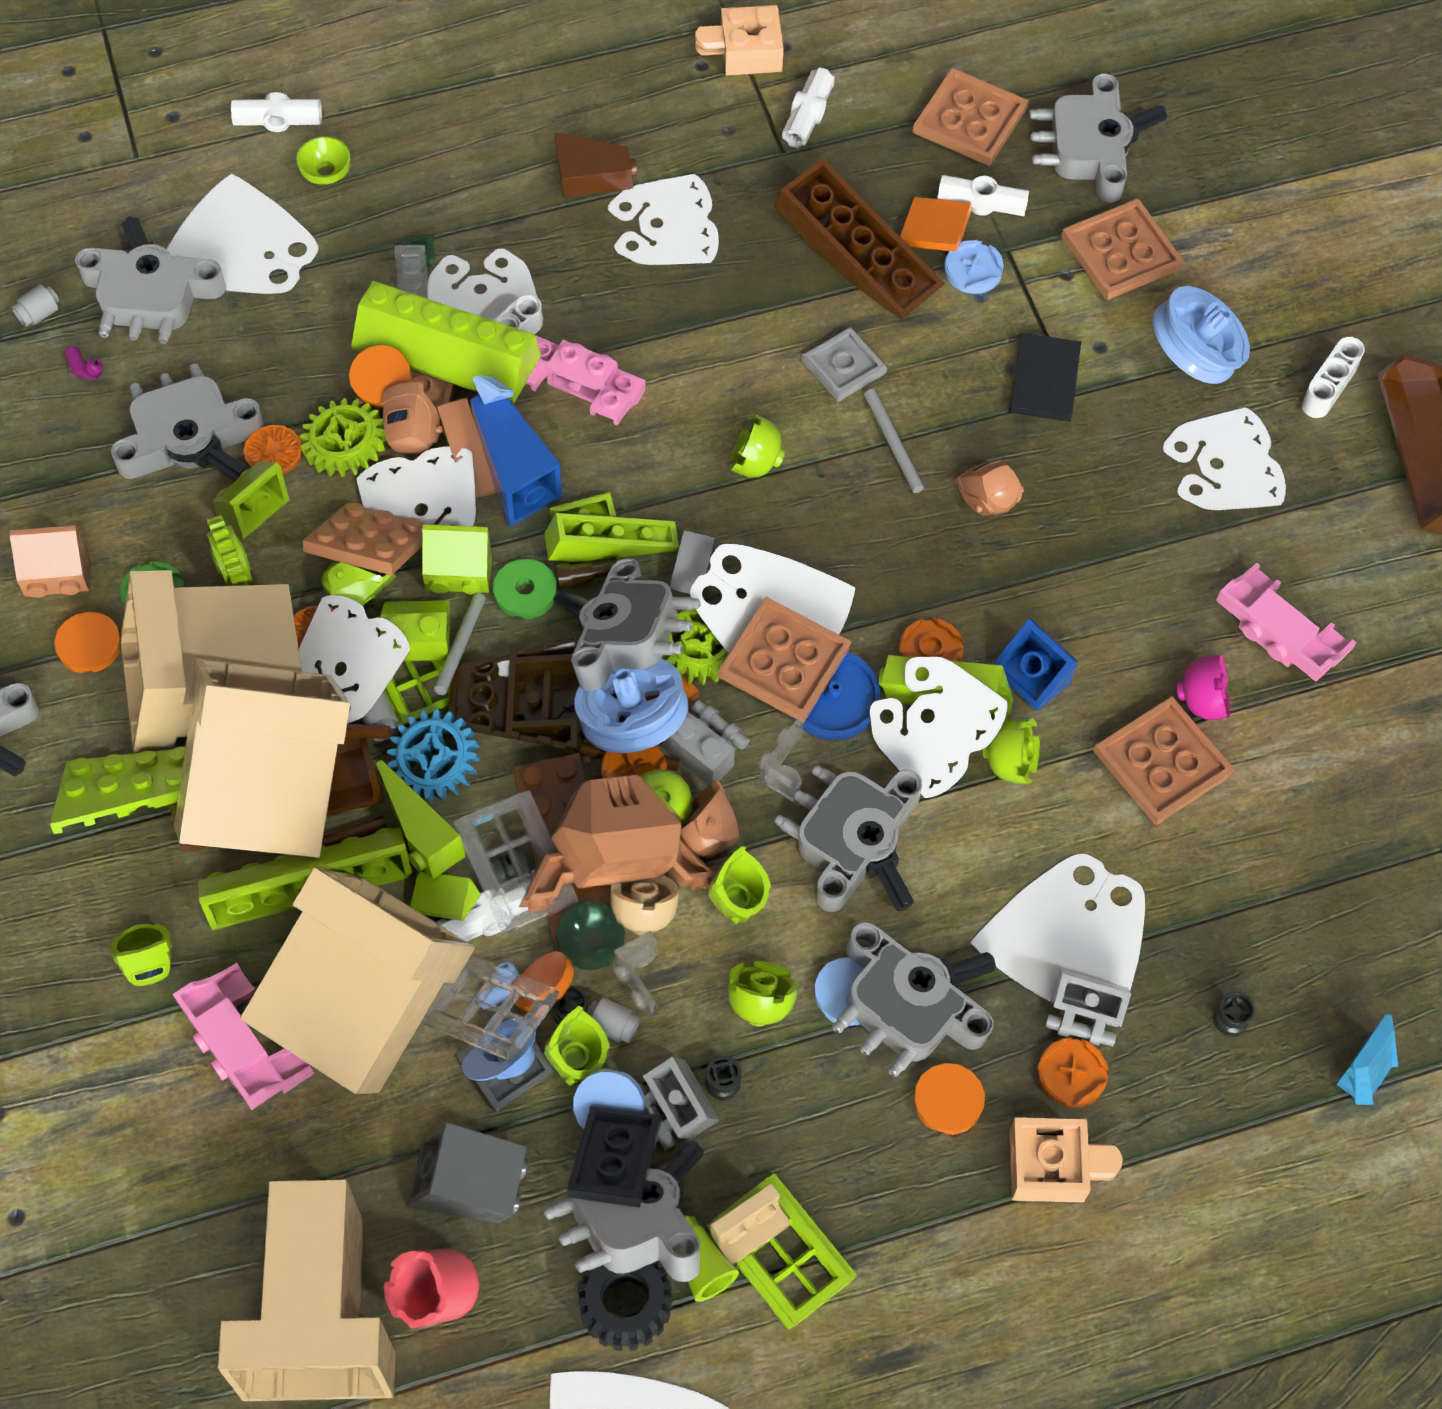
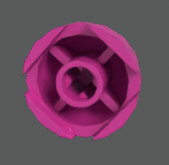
[1177,654,1230,720]

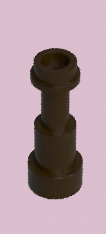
[555,556,626,589]

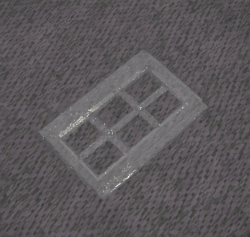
[453,790,579,935]
[422,956,559,1061]

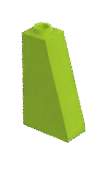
[879,655,1013,721]

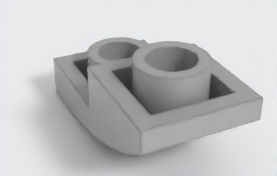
[670,530,715,596]

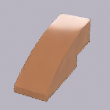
[437,398,496,499]

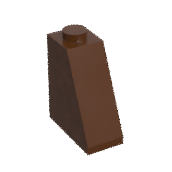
[555,133,638,198]

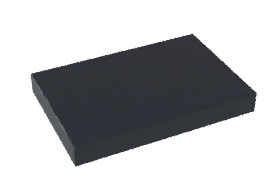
[1010,333,1081,422]
[567,1106,661,1207]

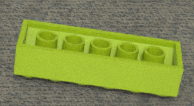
[351,281,541,404]
[198,828,413,930]

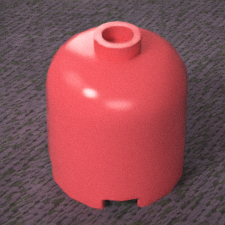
[384,1249,480,1328]

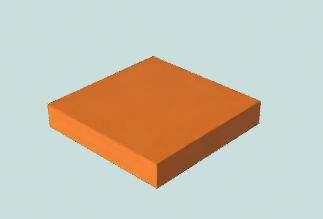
[900,197,972,252]

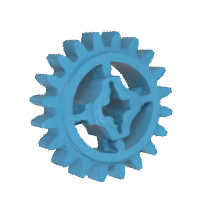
[387,709,480,802]

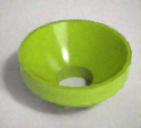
[297,137,351,185]

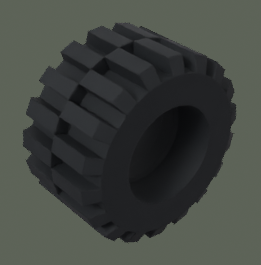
[578,1261,672,1351]

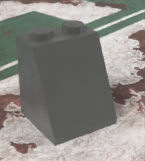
[407,1122,528,1223]

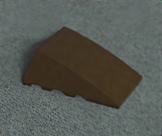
[448,631,585,751]

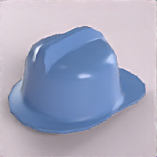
[462,1017,536,1081]

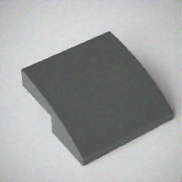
[455,1014,555,1112]

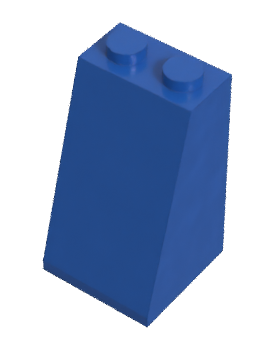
[471,393,562,527]

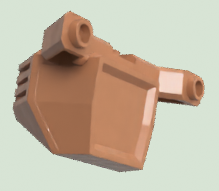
[519,775,716,912]

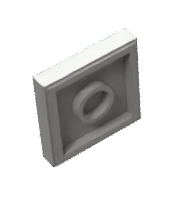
[802,327,887,402]

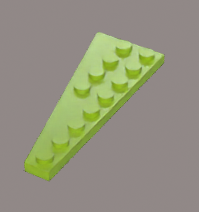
[50,747,186,834]

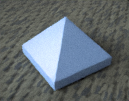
[473,375,514,405]

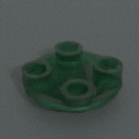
[556,901,625,970]

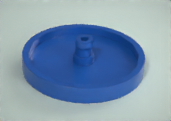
[792,652,881,741]

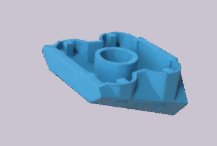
[1336,1014,1398,1105]

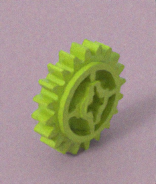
[300,398,387,477]
[206,515,254,586]
[661,609,729,685]

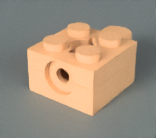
[695,5,783,75]
[1009,1118,1123,1202]

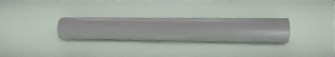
[864,389,924,493]
[434,593,486,695]

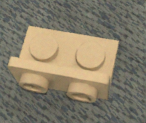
[710,1184,790,1265]

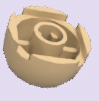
[610,875,679,936]

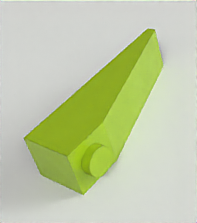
[544,513,679,562]
[376,760,466,879]

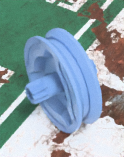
[1153,286,1250,384]
[574,658,688,753]

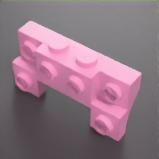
[526,336,646,426]
[1216,563,1357,682]
[173,963,314,1110]

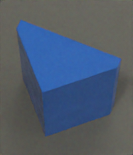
[993,618,1078,711]

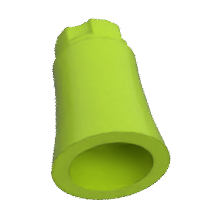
[684,1215,739,1302]

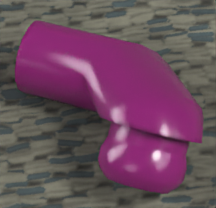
[65,346,103,380]

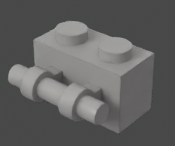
[663,700,750,785]
[1045,968,1131,1047]
[639,1057,720,1152]

